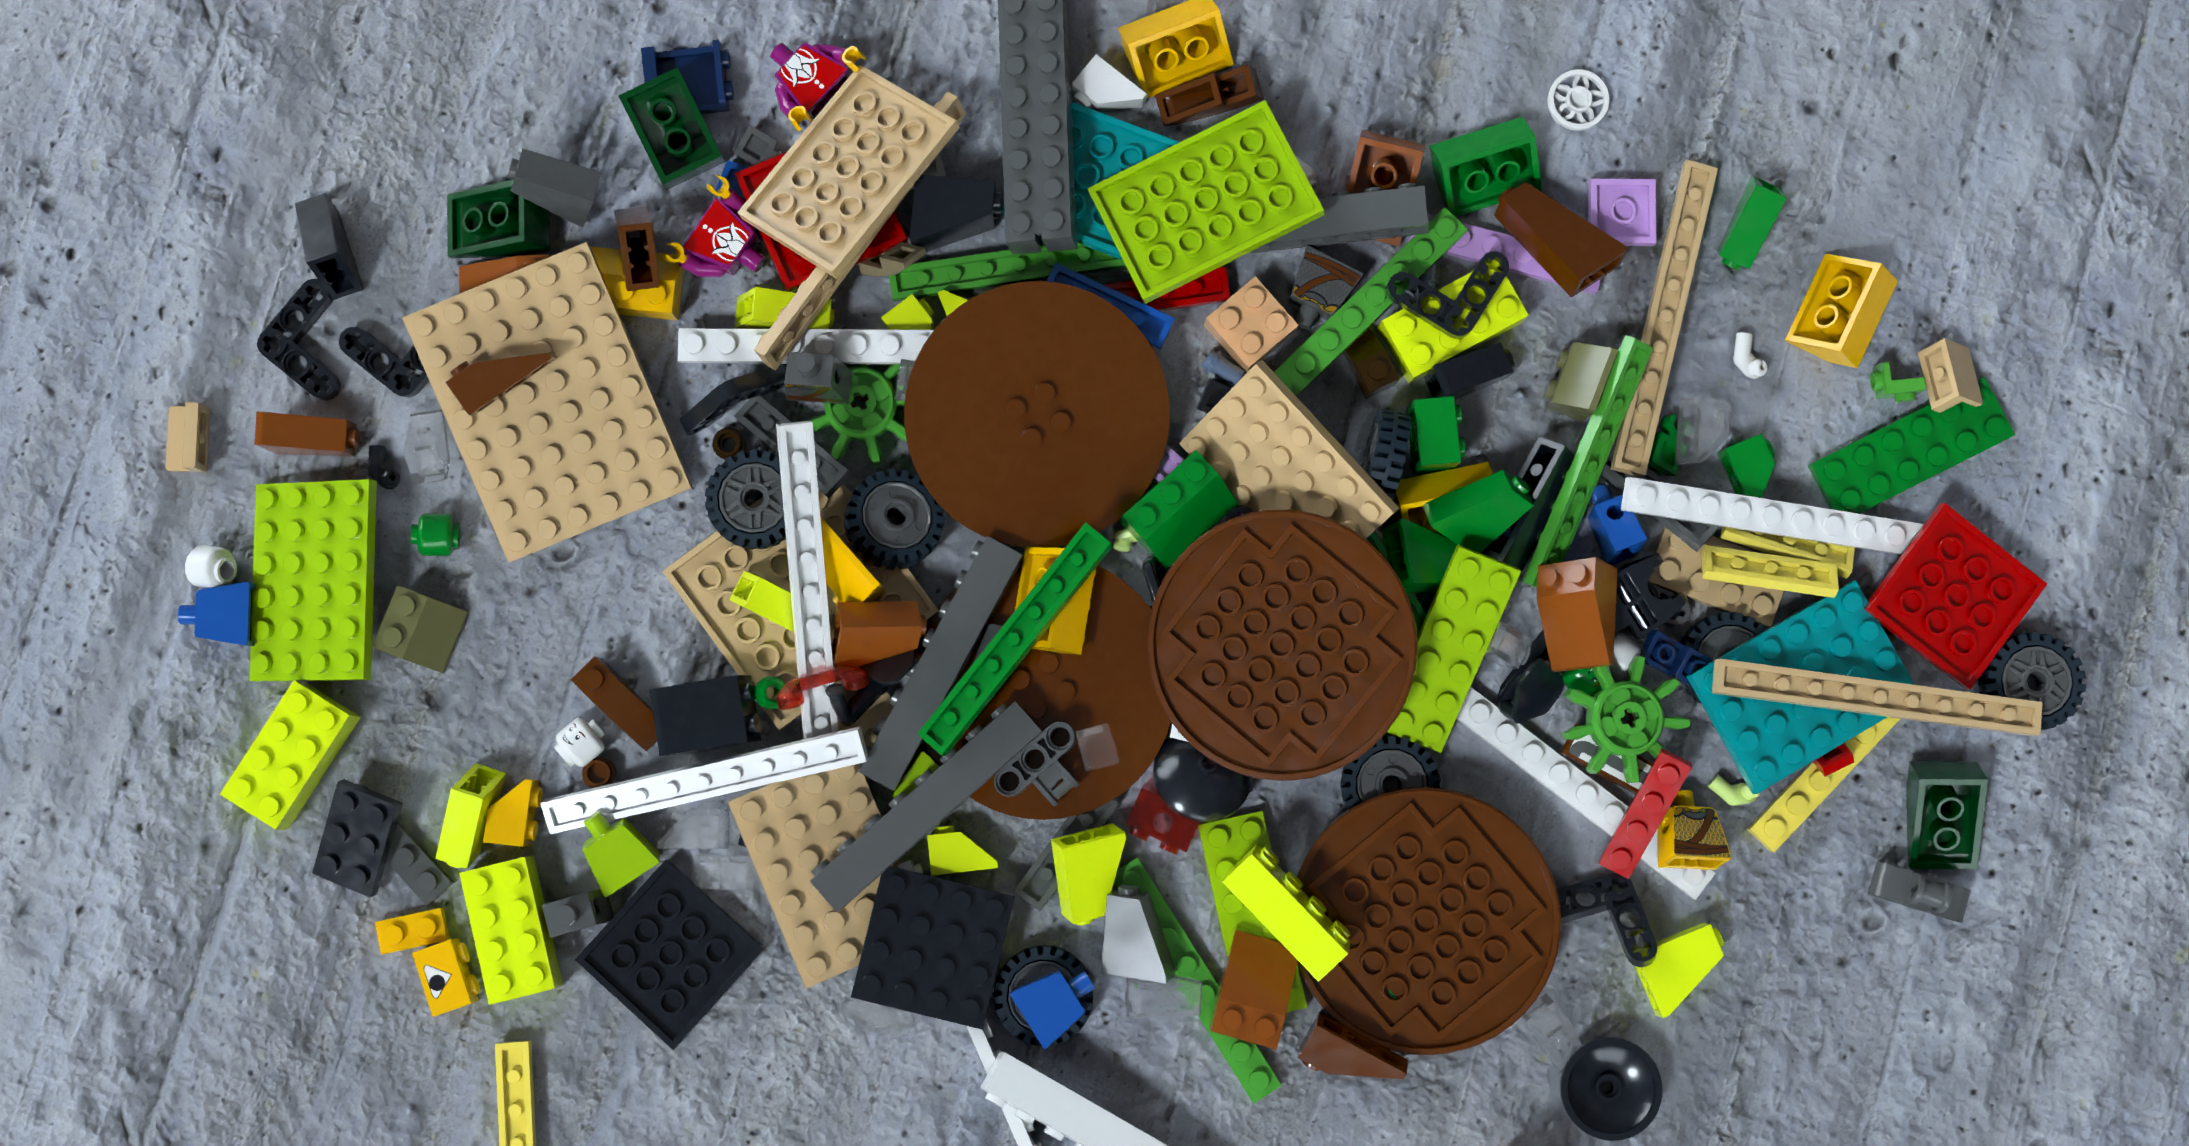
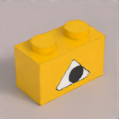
[412,937,480,1017]

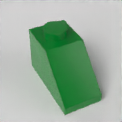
[1717,433,1775,498]

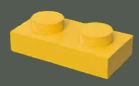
[375,907,450,955]

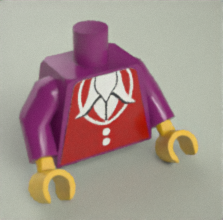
[770,42,866,132]
[662,175,766,278]

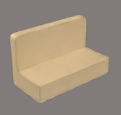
[1918,338,1983,413]
[165,402,210,472]

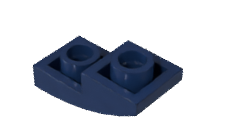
[1640,630,1714,687]

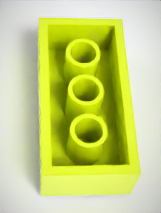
[1377,260,1529,384]
[220,680,361,830]
[1223,844,1351,982]
[459,856,563,1005]

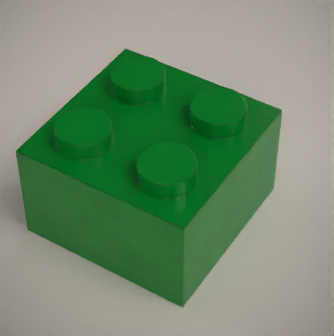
[1406,396,1465,475]

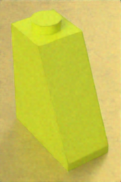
[734,287,835,329]
[729,571,829,632]
[435,763,507,869]
[1051,823,1126,925]
[1634,923,1724,1018]

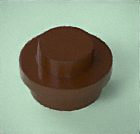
[582,757,616,788]

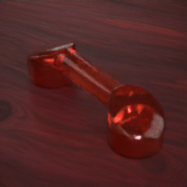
[776,665,870,710]

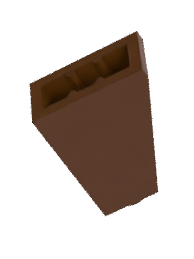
[614,206,660,291]

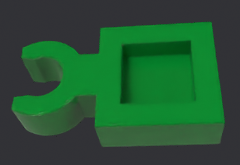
[1648,414,1689,477]

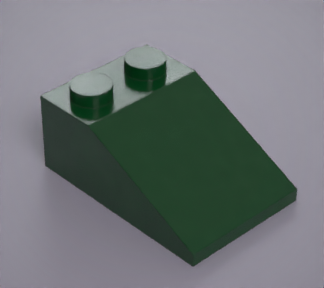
[618,67,725,190]
[447,180,550,259]
[1906,761,1988,869]

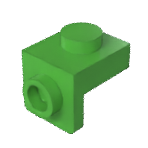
[1870,362,1926,403]

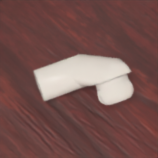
[1733,332,1767,379]

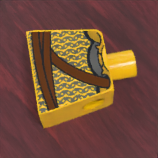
[1657,790,1732,870]

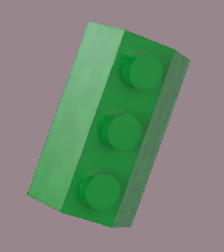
[1429,117,1542,217]
[1121,450,1238,570]

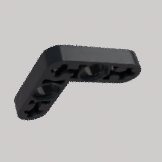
[1386,251,1509,339]
[257,279,341,401]
[339,327,429,398]
[680,364,787,435]
[1556,873,1658,967]

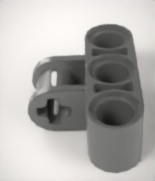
[994,722,1080,807]
[1867,861,1971,923]

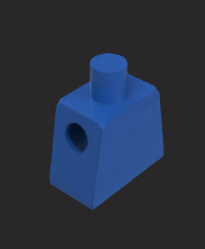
[1588,484,1647,565]
[178,582,256,647]
[1010,970,1095,1049]

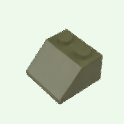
[1544,342,1618,422]
[372,585,469,673]

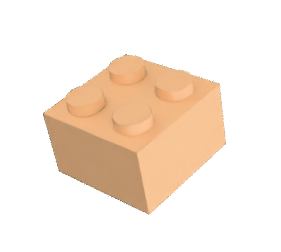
[1204,276,1298,374]

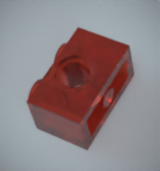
[1125,788,1200,855]

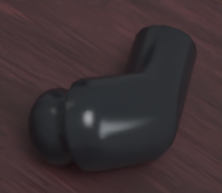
[368,445,401,489]

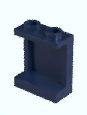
[641,40,734,114]

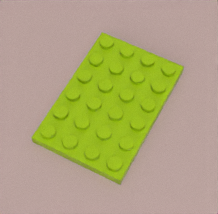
[1087,100,1325,304]
[249,479,377,682]

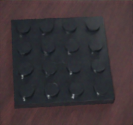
[575,859,766,1050]
[851,866,1015,1030]

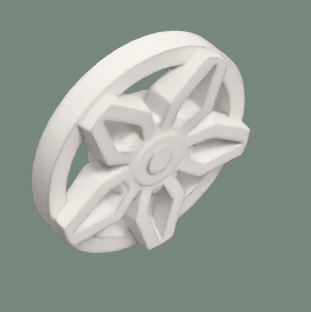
[1547,69,1609,131]

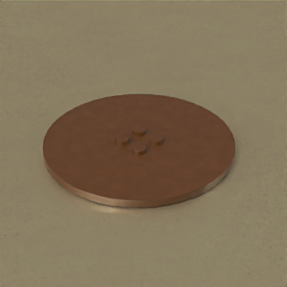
[904,281,1170,547]
[1147,509,1418,781]
[915,556,1171,820]
[1297,787,1561,1055]

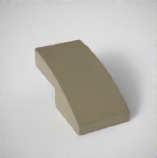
[858,242,926,277]

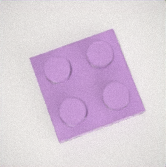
[1588,178,1656,246]

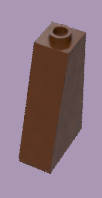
[1494,182,1628,298]

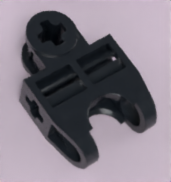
[1615,553,1688,638]

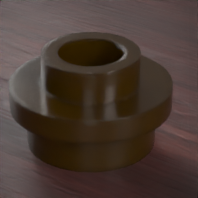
[712,427,746,459]

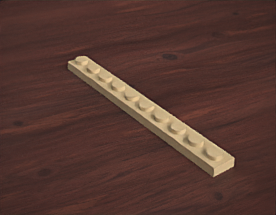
[754,92,966,371]
[1610,159,1718,478]
[1712,659,2042,736]

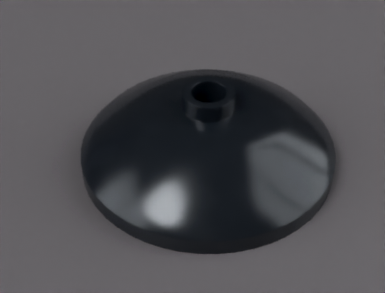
[1153,737,1252,822]
[1560,1037,1663,1141]

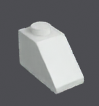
[1072,54,1147,112]

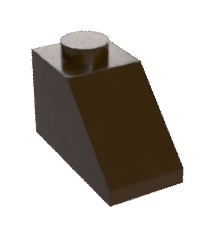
[1343,328,1400,399]

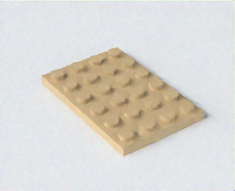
[737,64,960,279]
[1179,360,1399,538]
[727,764,901,989]

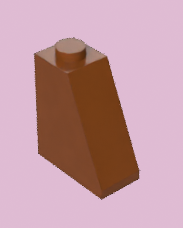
[254,411,360,457]
[831,601,926,672]

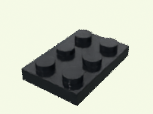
[312,779,403,898]

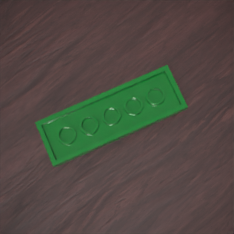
[1808,377,2015,514]

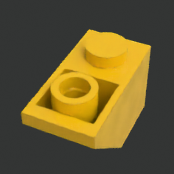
[483,779,543,847]

